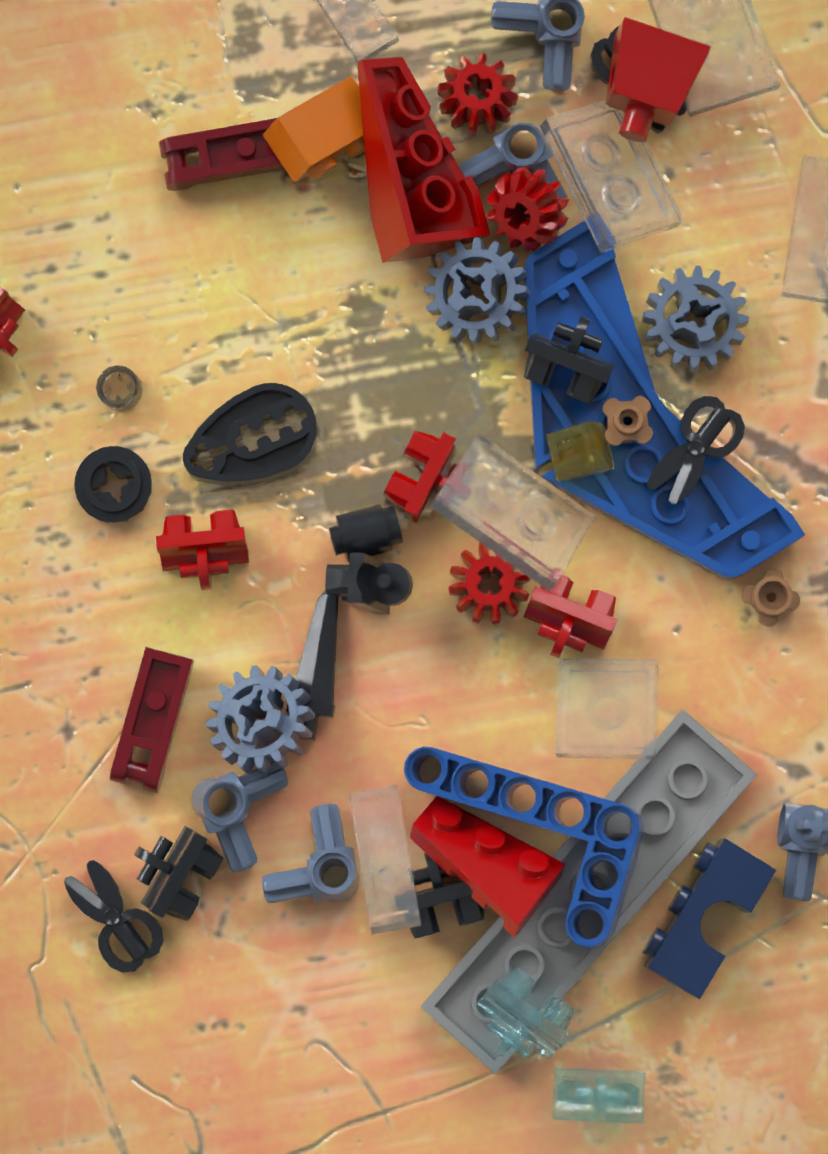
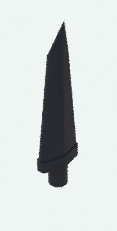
[286,591,339,741]

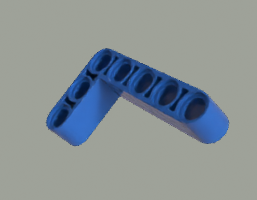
[404,747,644,947]

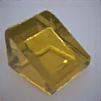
[546,421,614,482]

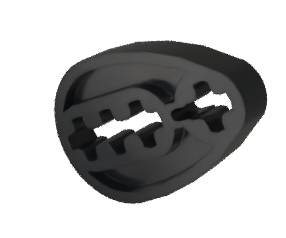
[183,383,318,486]

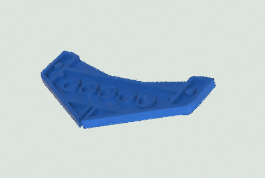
[524,214,805,579]

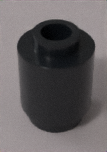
[329,504,403,563]

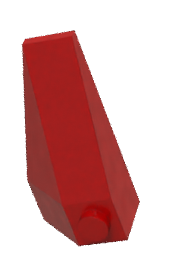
[357,57,491,263]

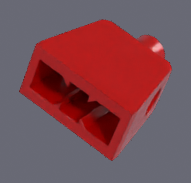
[606,17,711,142]

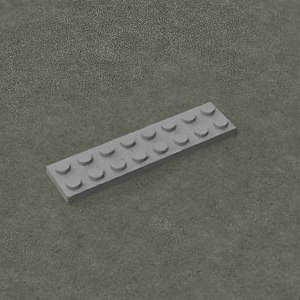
[421,709,757,1074]

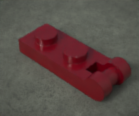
[159,118,285,191]
[110,647,194,793]

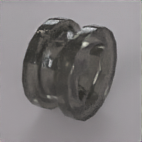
[96,365,143,411]

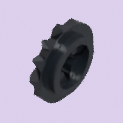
[74,446,152,524]

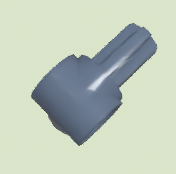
[491,0,585,91]
[459,123,568,199]
[191,761,288,872]
[777,802,828,902]
[262,804,360,903]

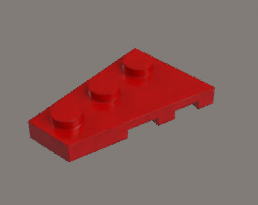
[409,796,565,938]

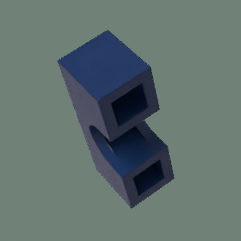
[642,838,776,999]

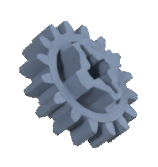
[424,238,531,345]
[642,266,749,373]
[206,665,315,774]

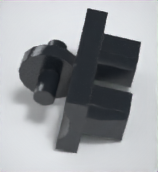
[524,316,614,404]
[325,553,413,614]
[134,826,223,921]
[395,853,484,939]

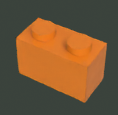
[263,75,365,183]

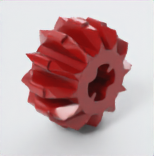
[437,52,518,137]
[486,167,570,251]
[448,542,531,626]

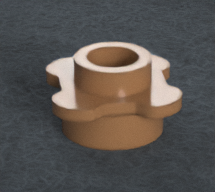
[602,396,653,446]
[742,569,800,627]

